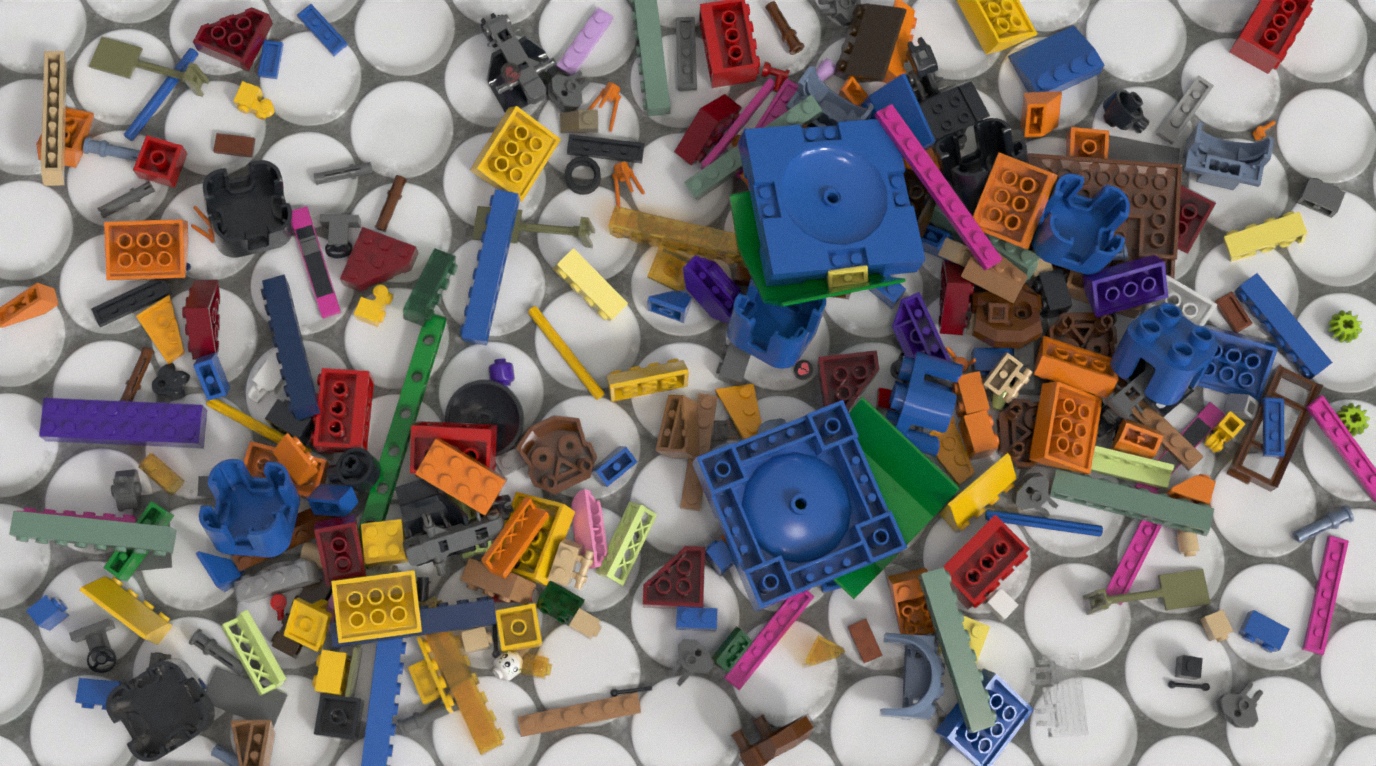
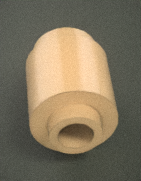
[1176,529,1200,557]

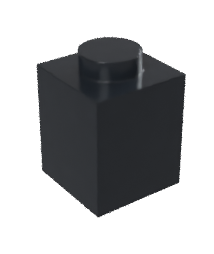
[1175,655,1203,680]

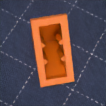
[838,76,868,107]

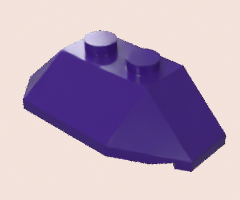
[683,255,742,324]
[892,292,951,361]

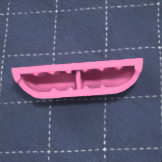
[571,489,608,569]

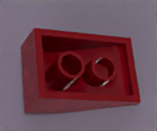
[1178,185,1216,254]
[314,514,367,587]

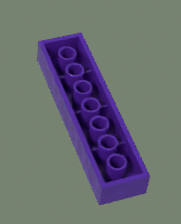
[39,398,208,449]

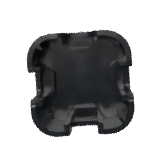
[935,118,1029,215]
[203,160,293,258]
[106,658,215,762]

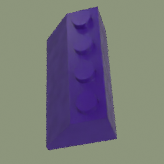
[1083,255,1169,317]

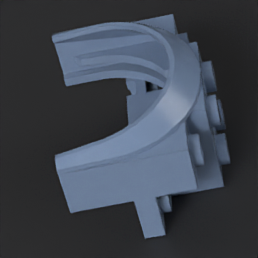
[786,66,874,128]
[1183,122,1274,190]
[880,633,945,720]

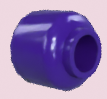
[488,358,515,386]

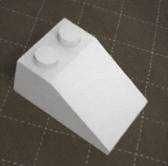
[1144,275,1218,326]

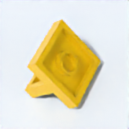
[284,597,332,652]

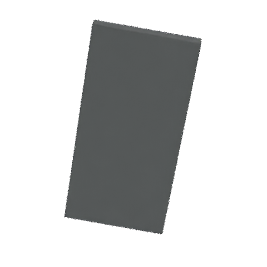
[1108,136,1180,164]
[133,493,172,571]
[206,667,288,728]

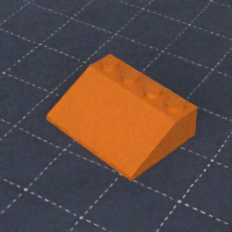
[973,153,1058,249]
[104,219,188,280]
[1029,381,1103,474]

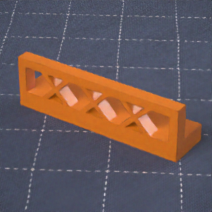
[481,497,549,579]

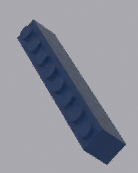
[260,274,321,420]
[330,596,497,648]

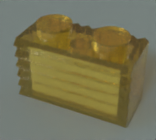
[138,453,185,496]

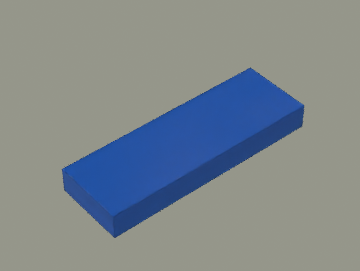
[297,4,348,57]
[1263,397,1285,458]

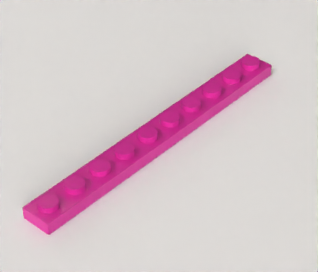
[875,105,1002,271]

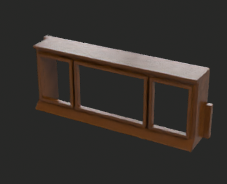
[1227,365,1323,492]

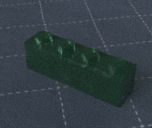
[403,248,458,327]

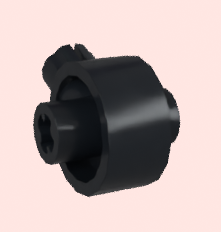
[1103,89,1149,134]
[327,448,381,492]

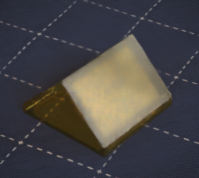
[647,245,691,292]
[802,635,845,669]

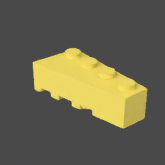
[1223,211,1307,262]
[553,248,628,321]

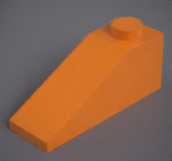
[0,283,59,328]

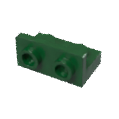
[536,581,585,626]
[711,626,753,673]

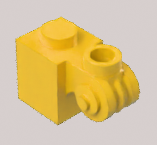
[233,81,275,120]
[354,285,394,327]
[1204,411,1245,453]

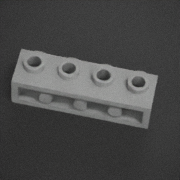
[234,558,320,603]

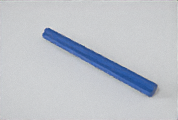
[124,48,199,141]
[985,509,1103,537]

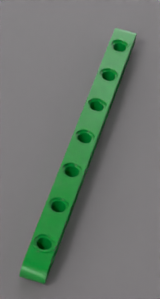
[358,312,447,570]

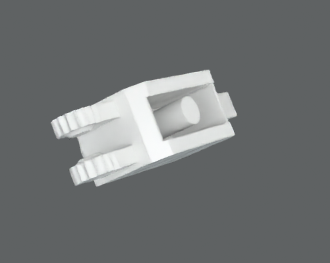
[248,349,286,404]

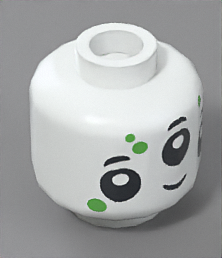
[493,651,524,681]

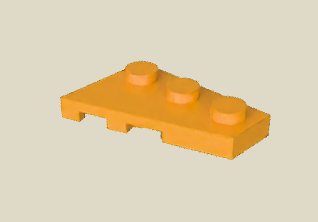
[136,295,185,364]
[715,383,762,440]
[929,416,975,486]

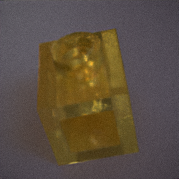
[521,653,552,680]

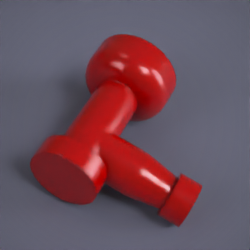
[761,62,790,93]
[270,594,287,621]

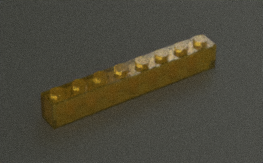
[608,206,747,268]
[419,597,506,756]

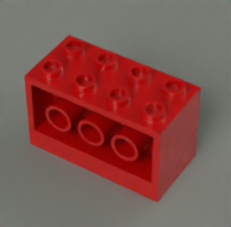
[699,0,760,88]
[1229,0,1314,74]
[311,368,375,454]
[410,421,497,477]
[943,515,1030,610]

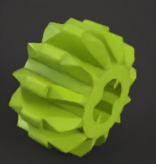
[1328,310,1363,343]
[1336,403,1370,437]

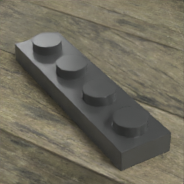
[676,17,697,90]

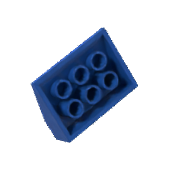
[1008,26,1105,93]
[861,73,935,158]
[1197,324,1278,402]
[935,668,1034,766]

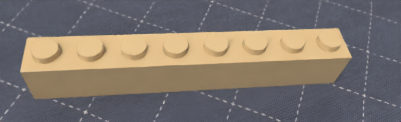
[41,51,67,186]

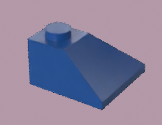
[647,290,692,323]
[195,551,245,592]

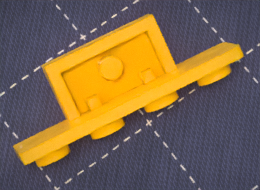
[408,637,455,714]

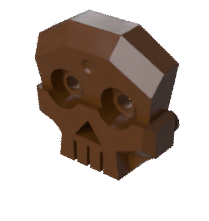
[970,283,1042,348]
[1046,312,1117,358]
[996,399,1057,469]
[516,415,597,495]
[730,713,814,766]

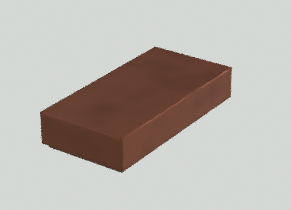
[213,133,255,158]
[1214,291,1253,333]
[848,619,883,664]

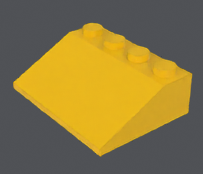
[956,0,1037,55]
[470,106,561,202]
[606,359,689,402]
[939,453,1017,532]
[489,492,575,586]
[331,570,422,643]
[79,576,173,645]

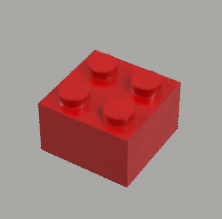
[133,135,188,188]

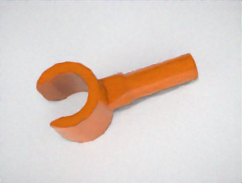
[1253,120,1275,140]

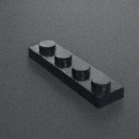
[567,134,645,163]
[91,279,172,327]

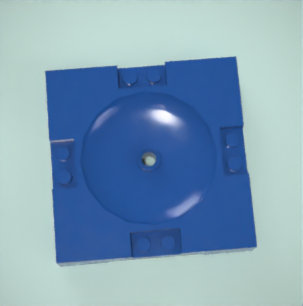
[738,119,926,287]
[692,400,907,612]

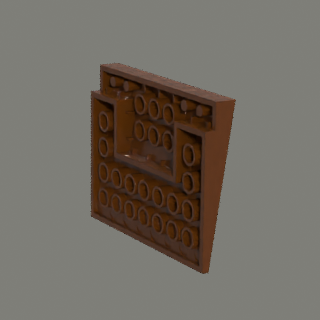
[1028,153,1182,279]

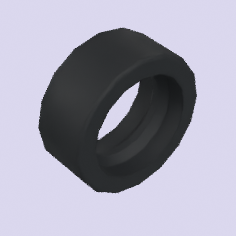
[565,156,601,195]

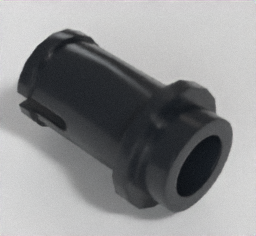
[416,577,431,602]

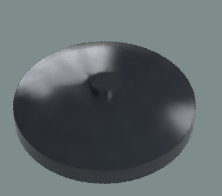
[445,379,524,457]

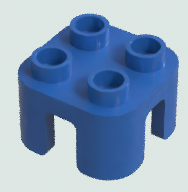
[1032,174,1130,275]
[727,278,827,369]
[1110,303,1218,405]
[885,351,963,457]
[199,459,300,557]

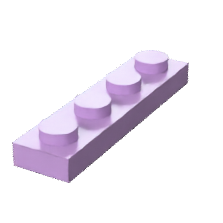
[557,7,614,76]

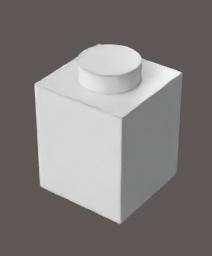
[985,588,1018,621]

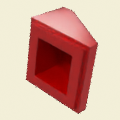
[876,388,896,411]

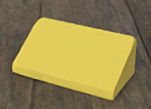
[826,265,868,288]

